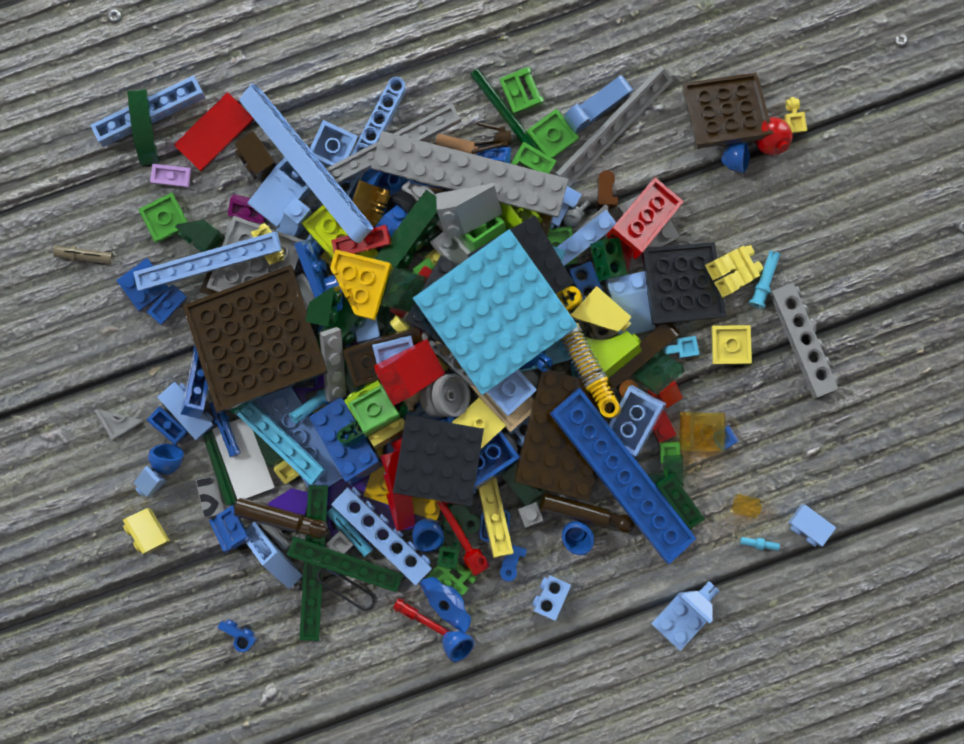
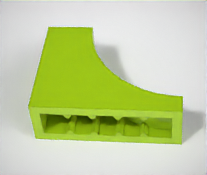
[584,331,642,378]

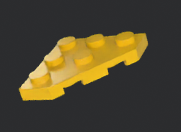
[330,250,392,321]

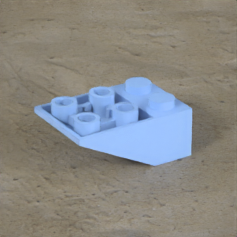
[247,157,311,227]

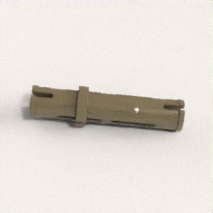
[53,245,113,265]

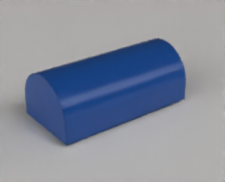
[146,406,188,446]

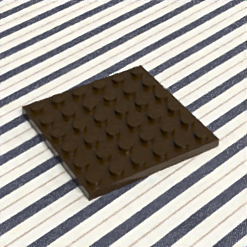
[183,265,328,414]

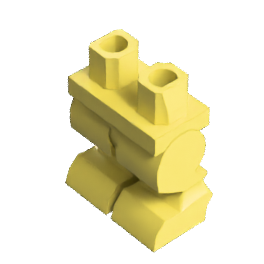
[705,245,764,298]

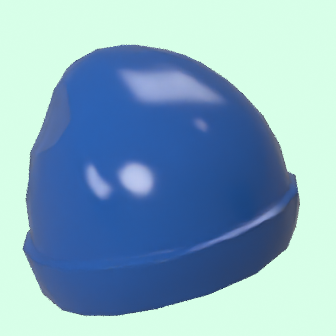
[721,142,750,174]
[148,443,184,475]
[412,518,444,552]
[561,521,594,555]
[442,631,475,663]

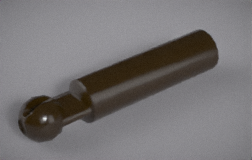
[540,493,635,533]
[234,498,328,539]

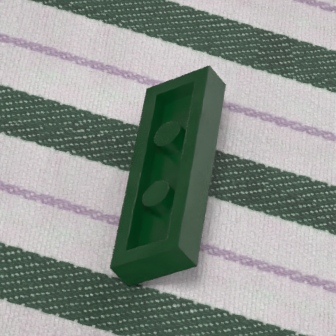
[657,473,705,529]

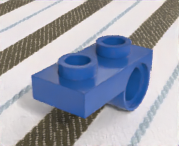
[217,619,258,652]

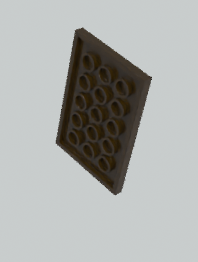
[514,370,616,501]

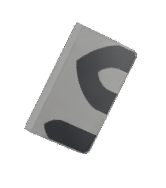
[196,476,224,518]

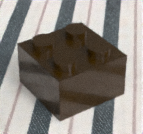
[234,131,277,182]

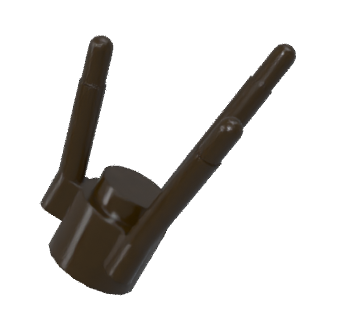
[471,122,511,154]

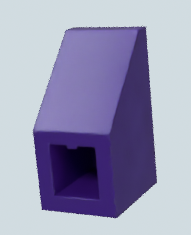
[268,488,308,515]

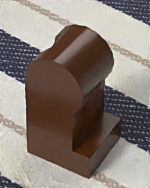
[597,170,618,208]

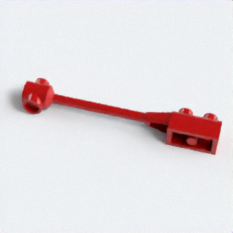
[391,435,490,575]

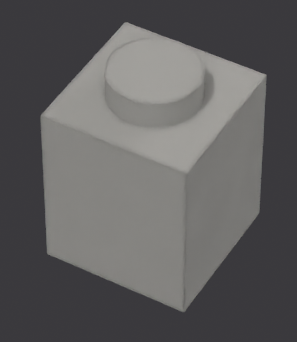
[518,502,543,527]

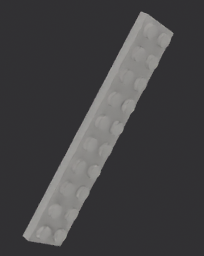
[371,131,569,218]

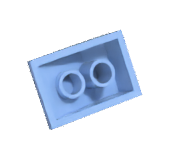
[605,271,655,336]

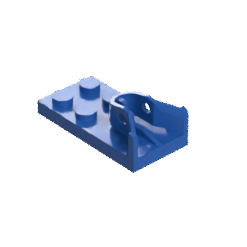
[294,239,346,311]

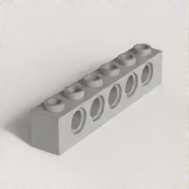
[769,282,839,399]

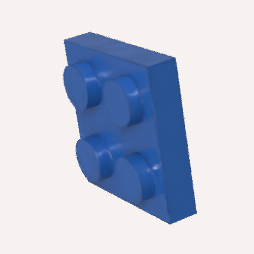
[116,258,169,311]

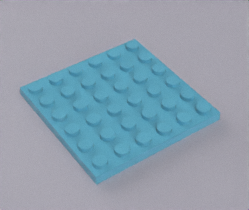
[412,229,578,395]

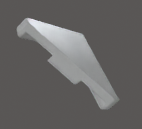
[94,409,144,441]

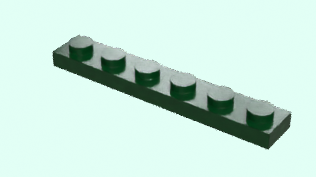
[287,536,403,593]

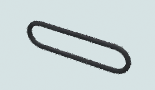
[317,567,375,611]

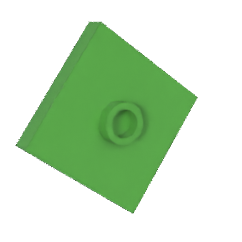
[527,108,579,159]
[138,192,190,244]
[348,385,400,436]

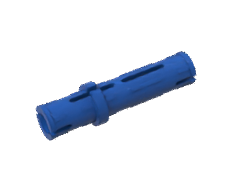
[209,402,241,458]

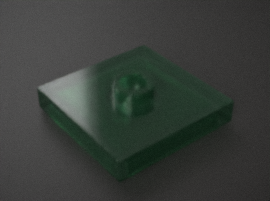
[632,350,685,395]

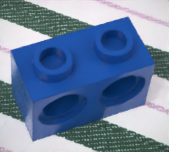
[568,261,603,302]

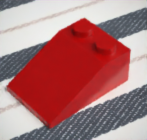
[374,339,445,406]

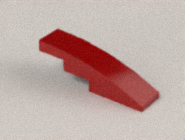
[381,450,415,531]

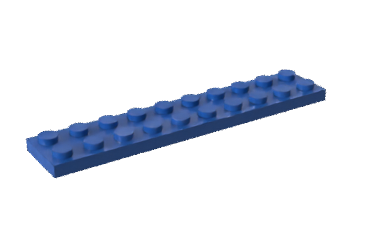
[549,388,696,564]

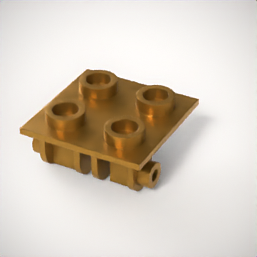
[352,180,391,227]

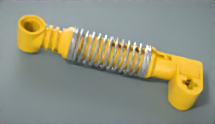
[556,286,621,419]

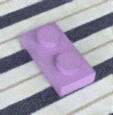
[150,164,191,188]

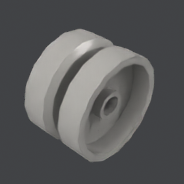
[420,374,470,418]

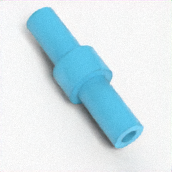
[740,537,780,551]

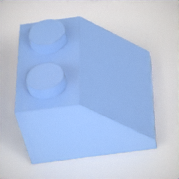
[310,120,358,167]

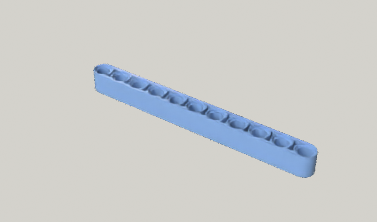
[307,77,406,256]
[239,84,373,243]

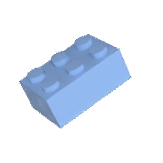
[609,385,666,456]

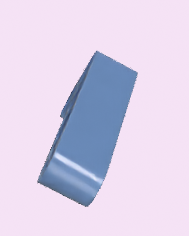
[564,75,634,134]

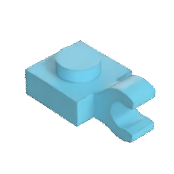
[663,336,699,359]

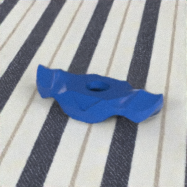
[420,577,471,633]

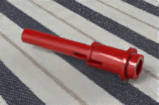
[392,598,449,636]

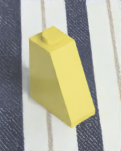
[571,286,631,333]

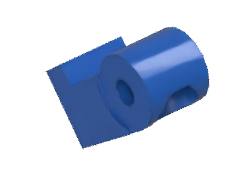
[500,545,527,581]

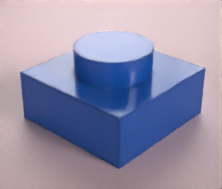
[711,425,739,452]

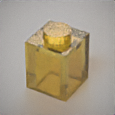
[730,494,762,518]

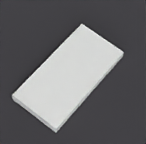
[212,419,275,499]

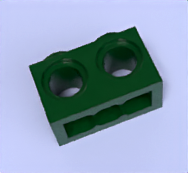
[590,237,628,281]

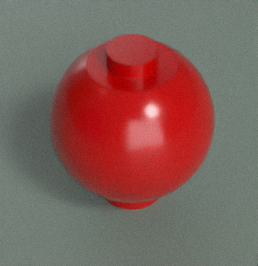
[754,117,793,155]

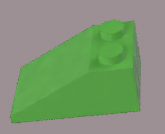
[458,217,507,252]

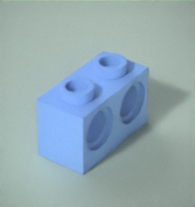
[532,575,571,621]

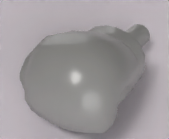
[563,200,590,228]

